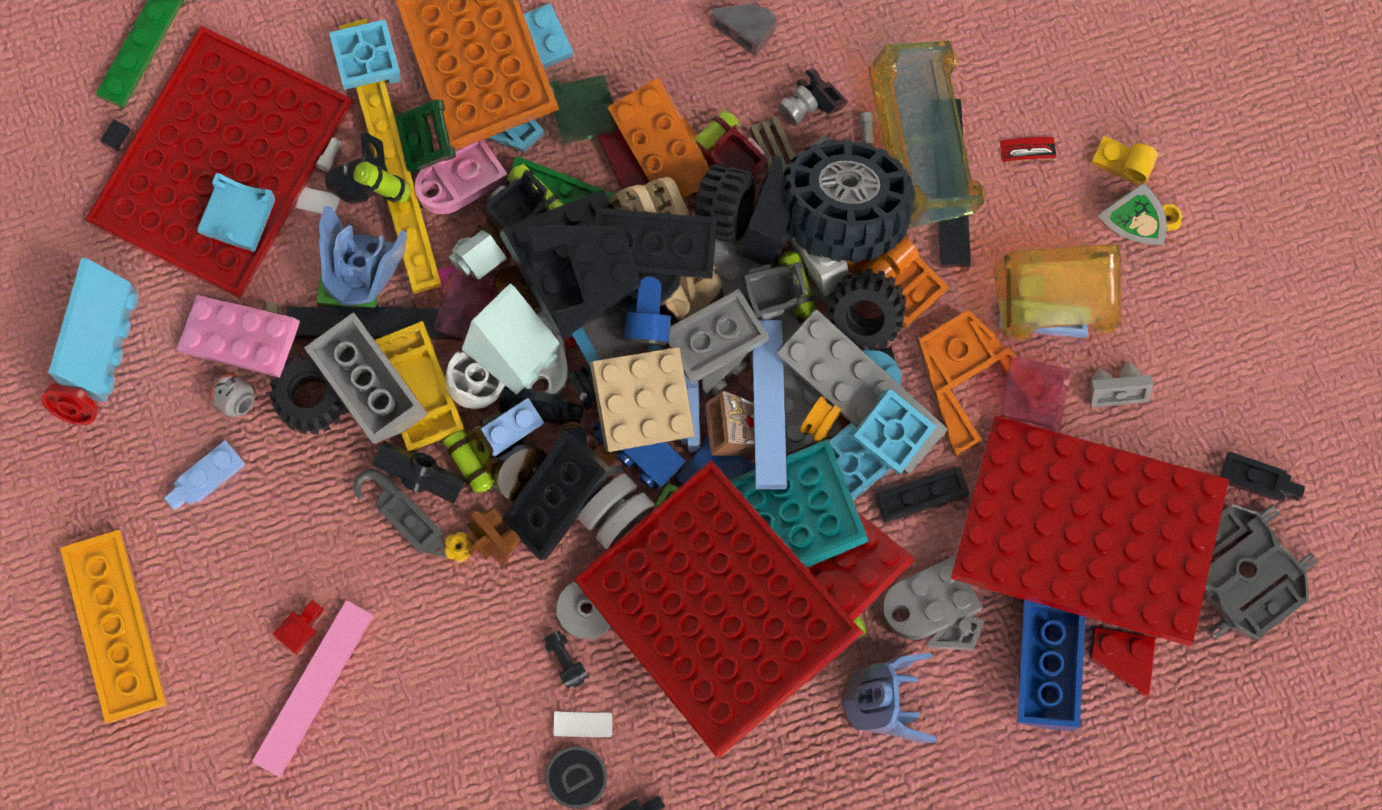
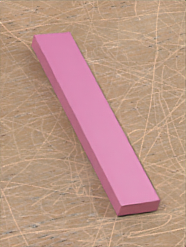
[252,600,373,777]

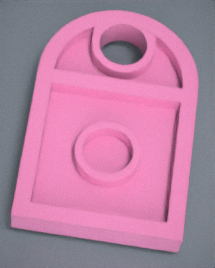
[414,140,508,214]

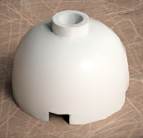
[445,351,505,409]

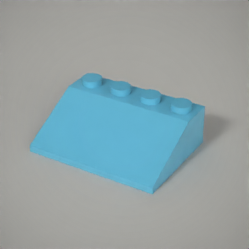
[48,257,138,402]

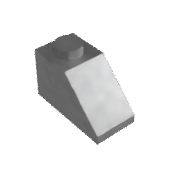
[710,3,777,56]

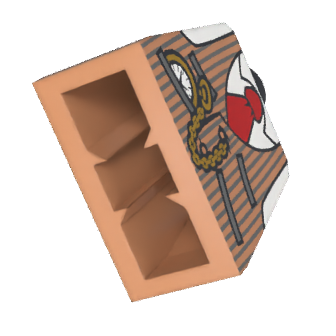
[705,391,755,456]

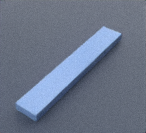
[752,320,787,489]

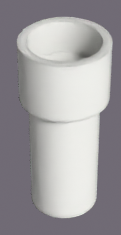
[316,138,342,172]

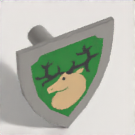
[1097,182,1167,245]

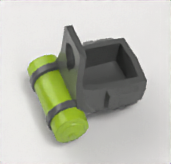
[742,251,816,321]

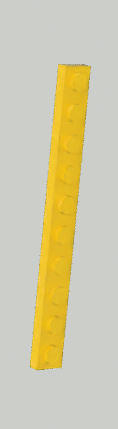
[339,18,442,294]

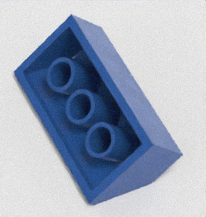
[1017,600,1085,731]

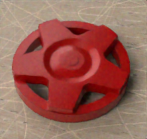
[41,383,99,425]

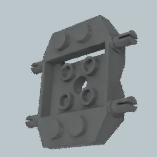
[1204,504,1318,641]

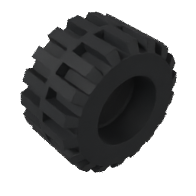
[694,164,755,244]
[828,268,906,351]
[269,354,347,435]

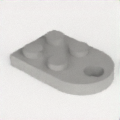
[883,556,983,640]

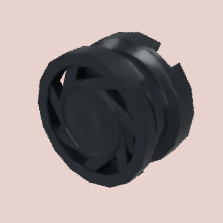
[567,362,596,410]

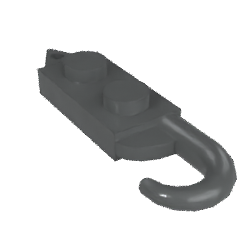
[353,469,446,558]

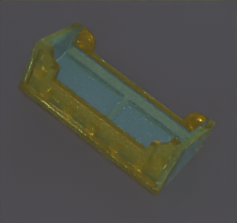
[868,41,986,229]

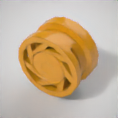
[799,396,842,443]

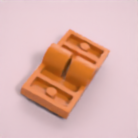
[607,78,710,206]
[845,236,949,329]

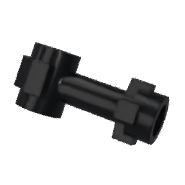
[544,631,589,689]

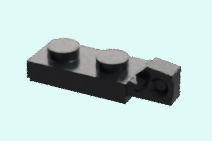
[500,386,584,424]
[1219,452,1306,502]

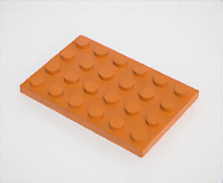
[396,0,559,151]

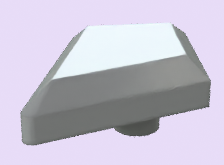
[928,616,984,650]

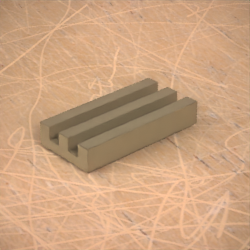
[750,116,795,171]

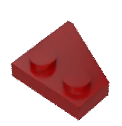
[1090,628,1156,697]

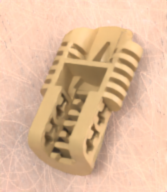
[608,177,723,322]

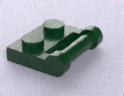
[395,100,456,172]

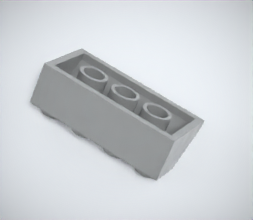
[304,312,428,444]

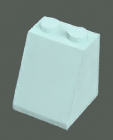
[462,284,560,395]

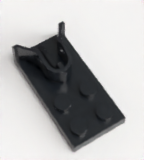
[502,428,623,561]

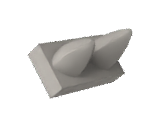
[1088,361,1153,408]

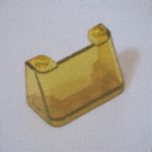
[993,244,1122,340]

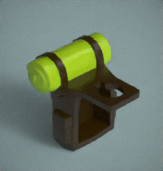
[443,412,530,494]

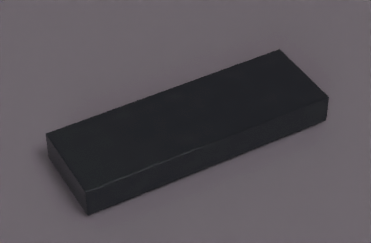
[874,467,970,524]

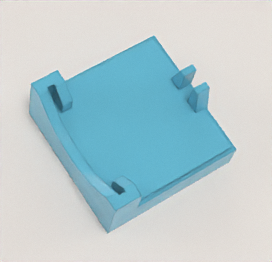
[329,19,401,90]
[197,173,276,252]
[851,389,937,474]
[829,422,890,501]

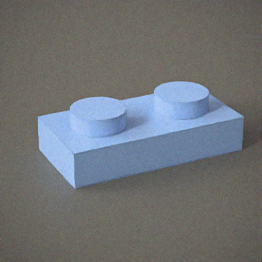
[481,398,544,456]

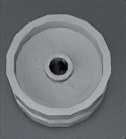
[577,474,655,550]

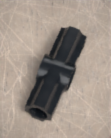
[372,441,466,503]

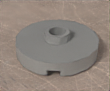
[556,582,611,640]

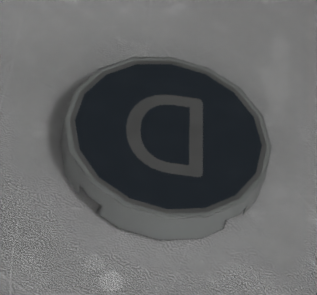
[546,747,607,809]

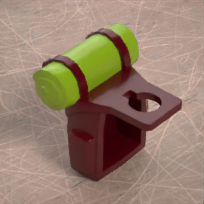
[695,110,767,176]

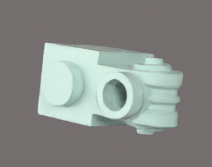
[449,230,507,280]

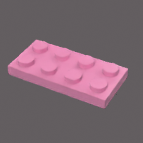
[176,295,300,377]

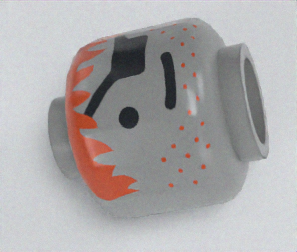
[209,373,254,417]

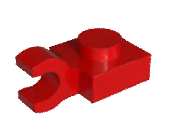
[272,600,325,655]

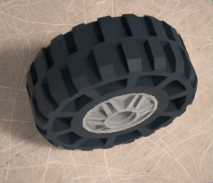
[782,139,915,263]

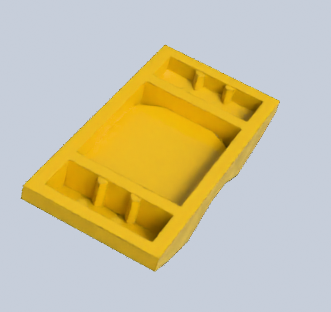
[375,321,465,452]

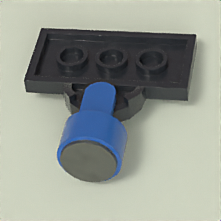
[595,208,717,346]

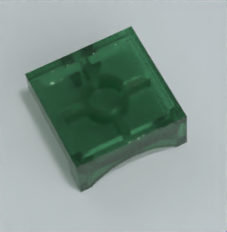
[549,74,618,145]

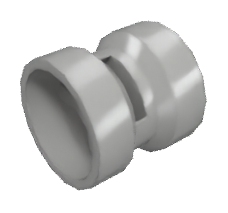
[778,85,818,126]

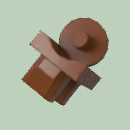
[466,508,521,566]

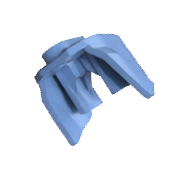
[319,206,407,306]
[842,653,936,743]

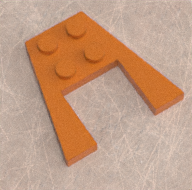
[917,310,1056,456]

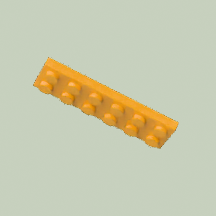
[60,530,168,724]

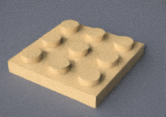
[590,347,695,452]

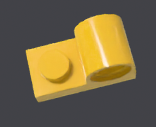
[1091,136,1158,186]

